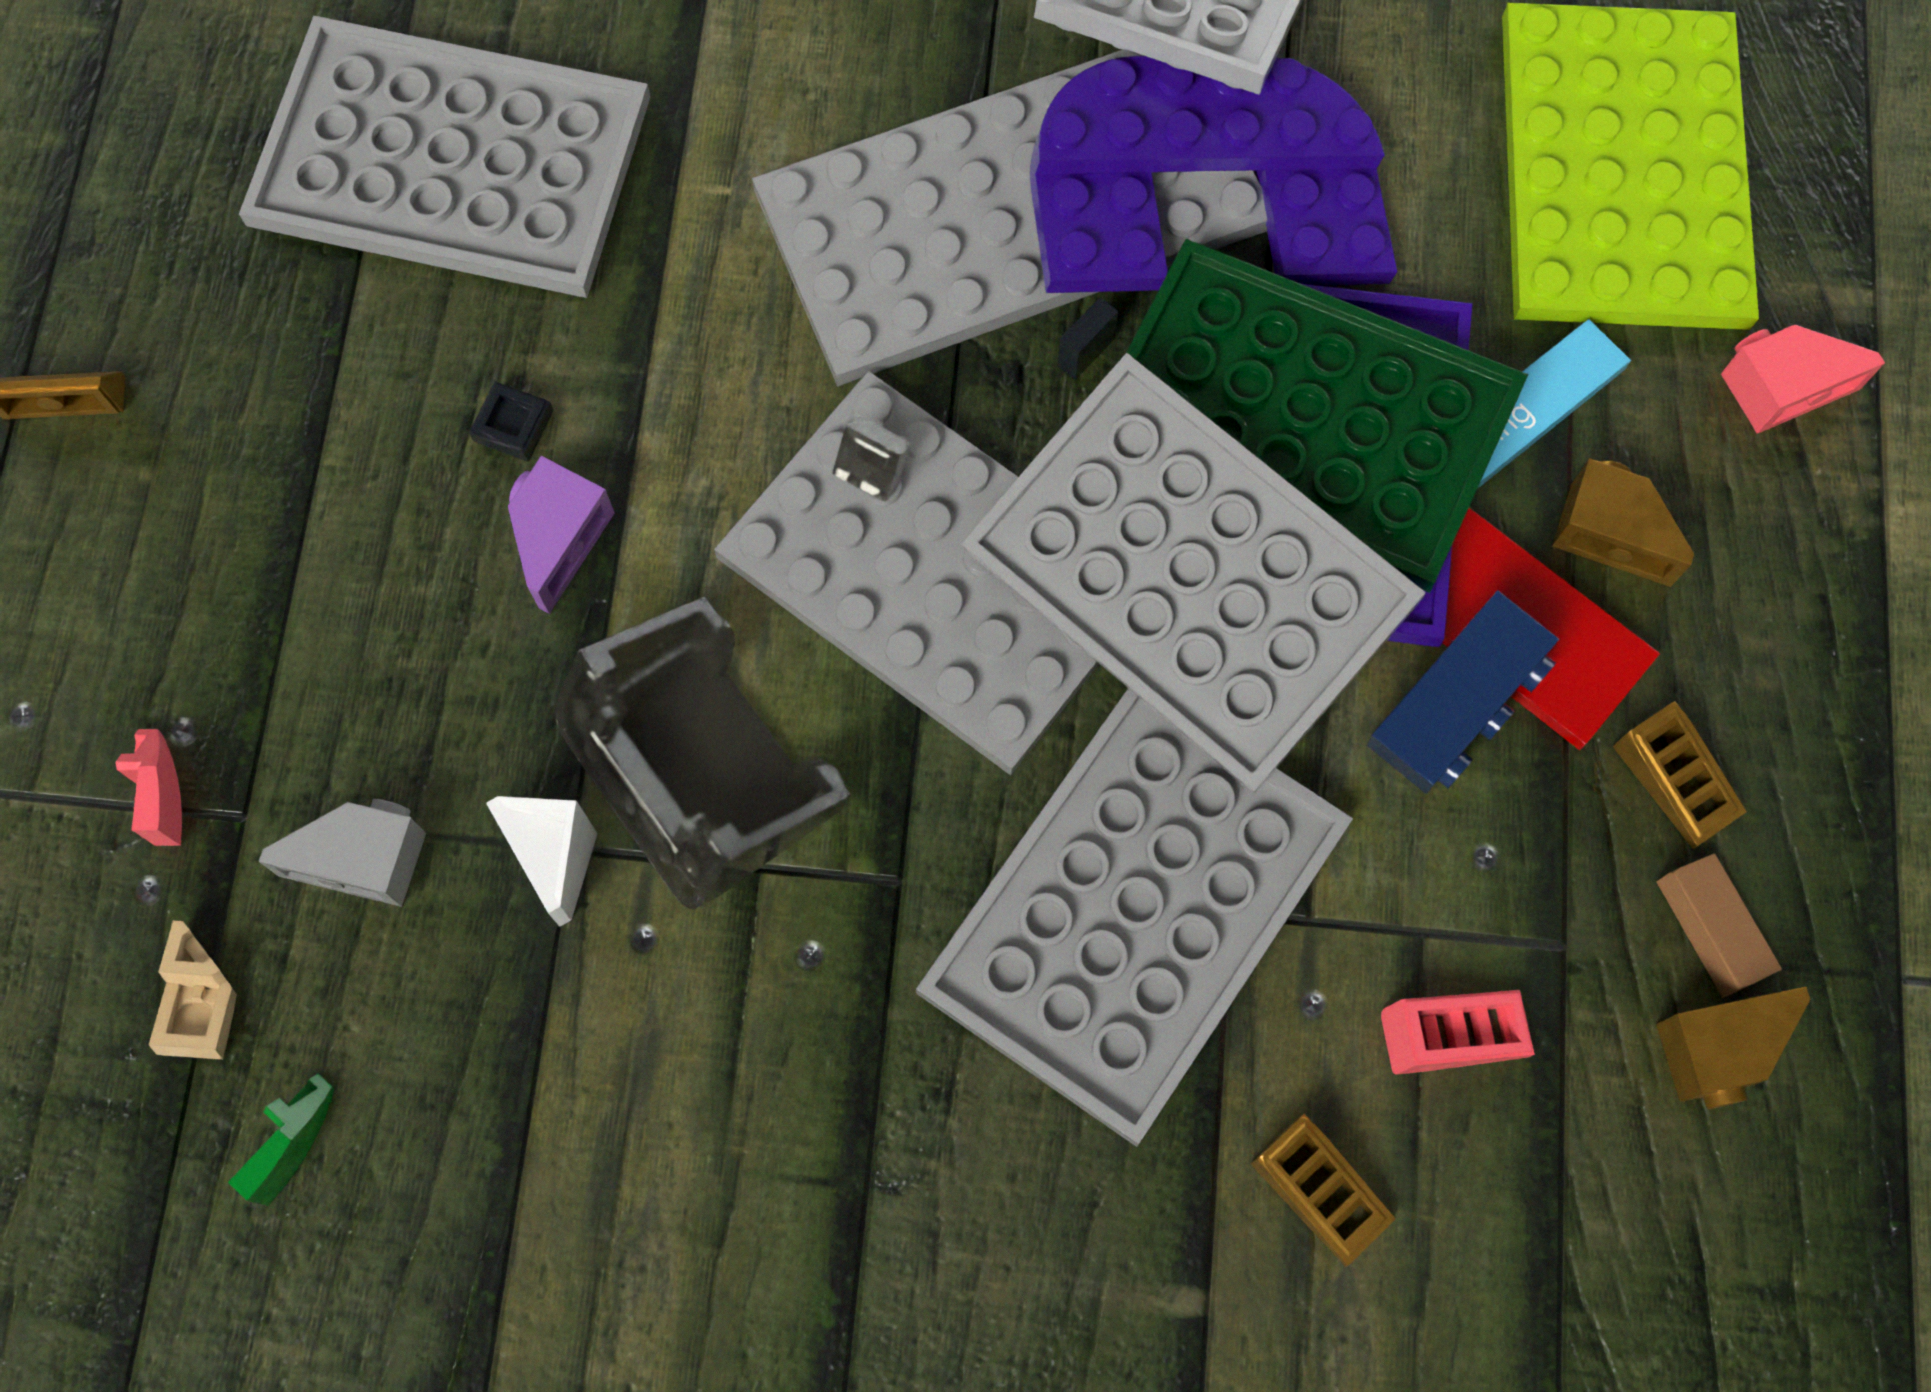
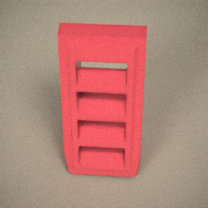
[1381,990,1535,1074]

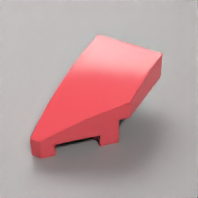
[116,729,182,846]

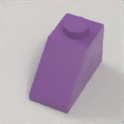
[508,456,615,614]

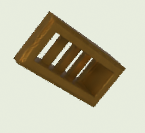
[1613,701,1747,849]
[1250,1113,1396,1267]

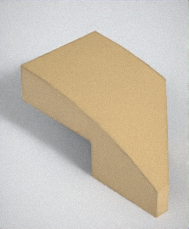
[149,920,237,1060]

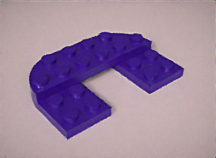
[1030,56,1397,293]

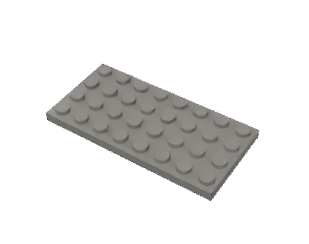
[752,50,1267,387]

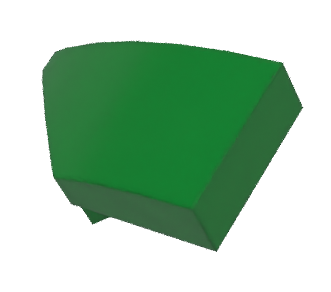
[228,1074,334,1206]

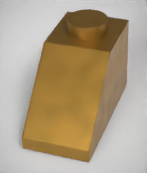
[1552,458,1694,587]
[1656,987,1811,1109]

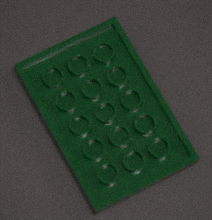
[1126,239,1529,593]

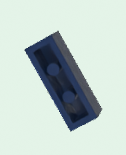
[1367,590,1559,794]

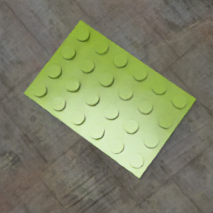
[1502,3,1759,330]

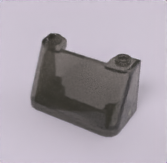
[555,597,851,910]

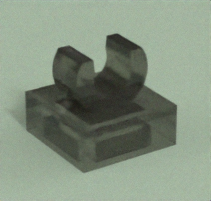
[832,414,912,502]

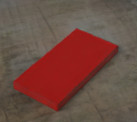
[1442,508,1660,750]

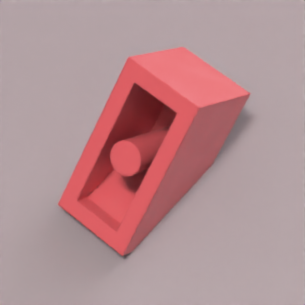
[1721,325,1885,434]

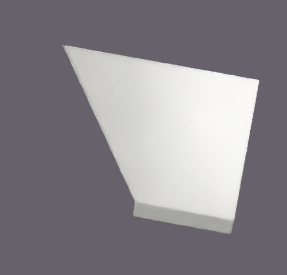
[486,796,598,927]

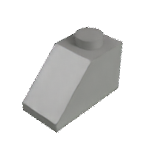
[259,799,426,907]

